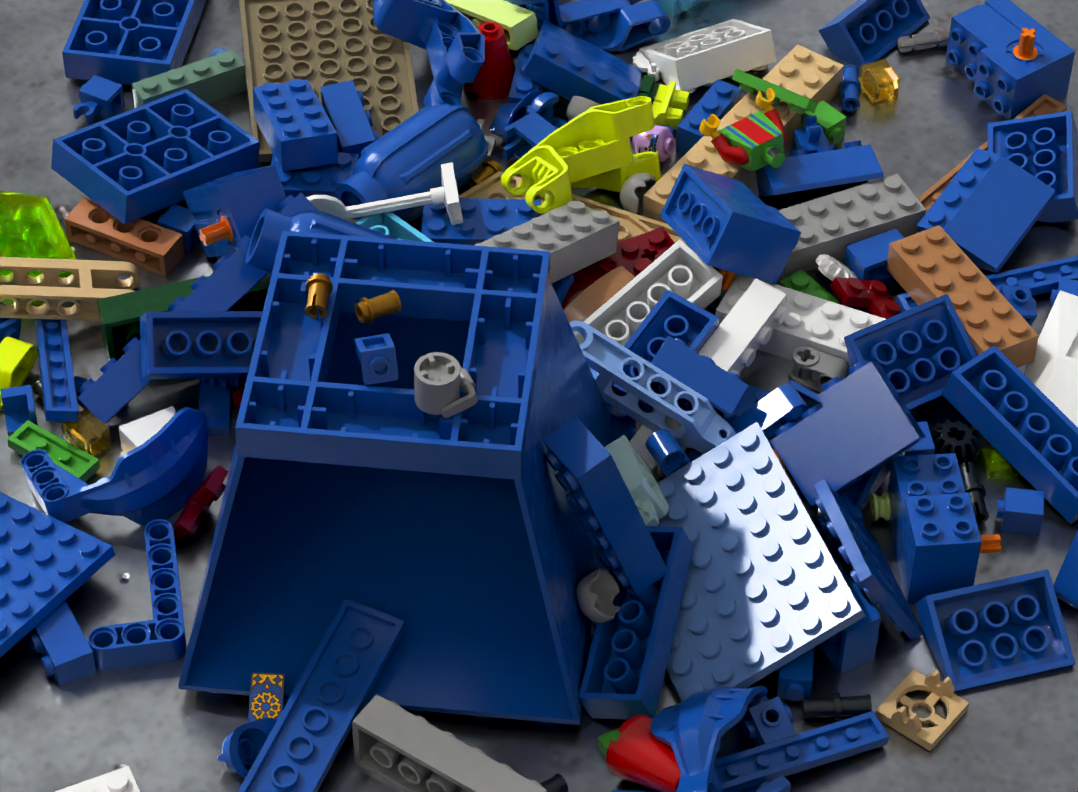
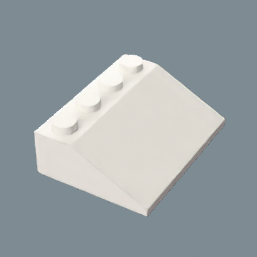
[639,19,777,93]

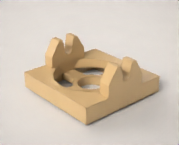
[875,669,969,752]

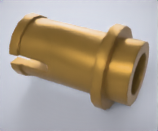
[467,160,503,189]
[305,273,333,319]
[355,290,402,324]

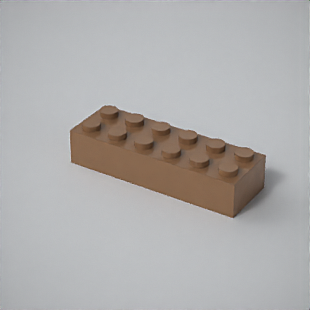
[886,225,1039,368]

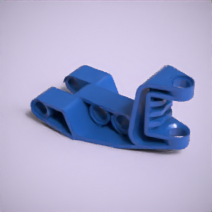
[373,0,485,107]
[507,0,671,52]

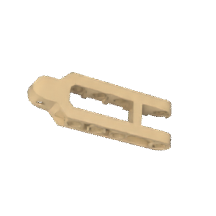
[0,257,139,321]

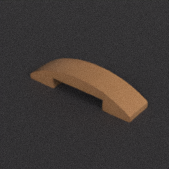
[563,266,635,322]

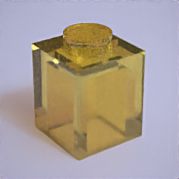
[859,59,900,106]
[61,408,112,458]

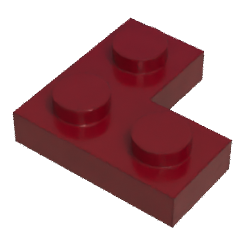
[830,277,902,319]
[173,465,229,544]

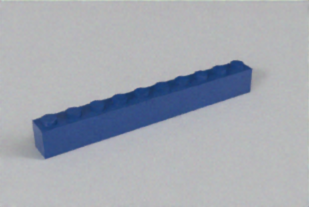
[77,192,319,428]

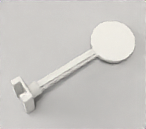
[306,162,463,225]

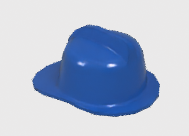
[490,90,542,145]
[217,718,277,778]

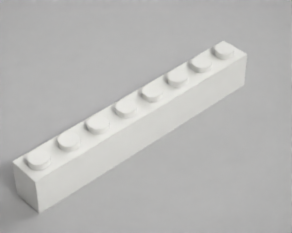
[630,278,789,481]

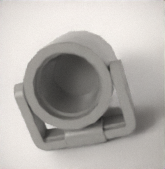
[414,352,478,418]

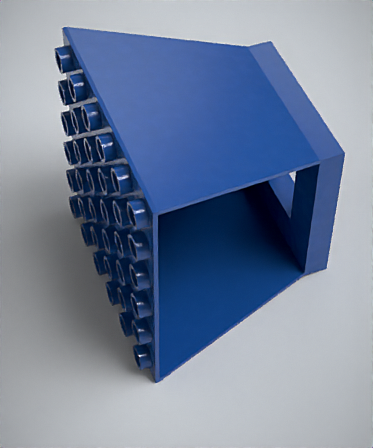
[178,230,615,725]

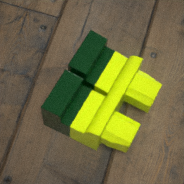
[637,75,690,128]

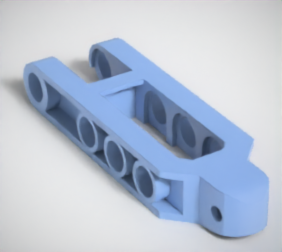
[569,320,736,454]

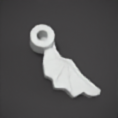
[633,51,660,82]

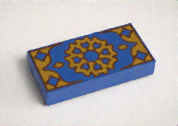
[248,672,286,723]

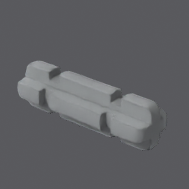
[897,30,949,53]

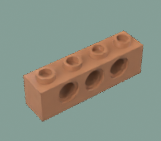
[64,198,185,277]

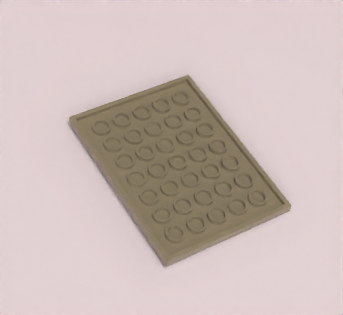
[239,0,419,162]

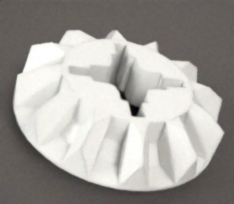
[815,254,857,281]

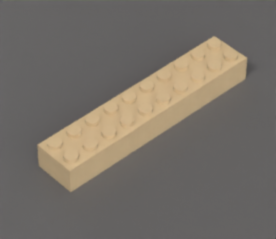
[643,44,844,224]

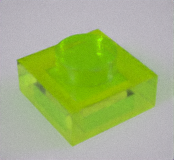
[980,447,1019,479]

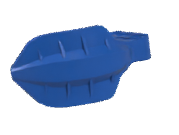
[20,407,208,527]
[650,686,768,792]

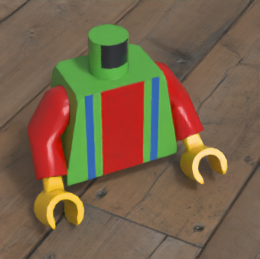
[699,88,786,171]

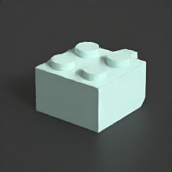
[605,435,669,526]

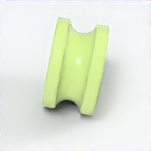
[870,492,891,522]

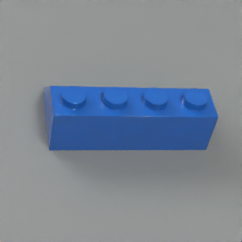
[818,0,930,70]
[755,140,884,196]
[611,289,719,413]

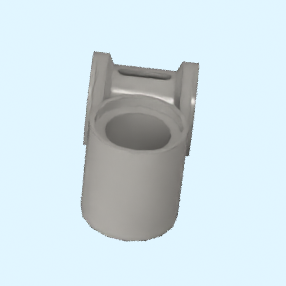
[788,346,850,393]

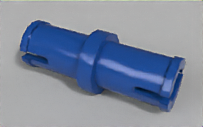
[840,65,861,112]

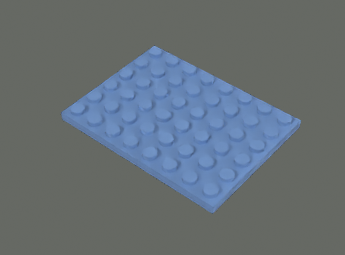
[657,422,865,701]

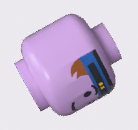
[632,125,676,162]

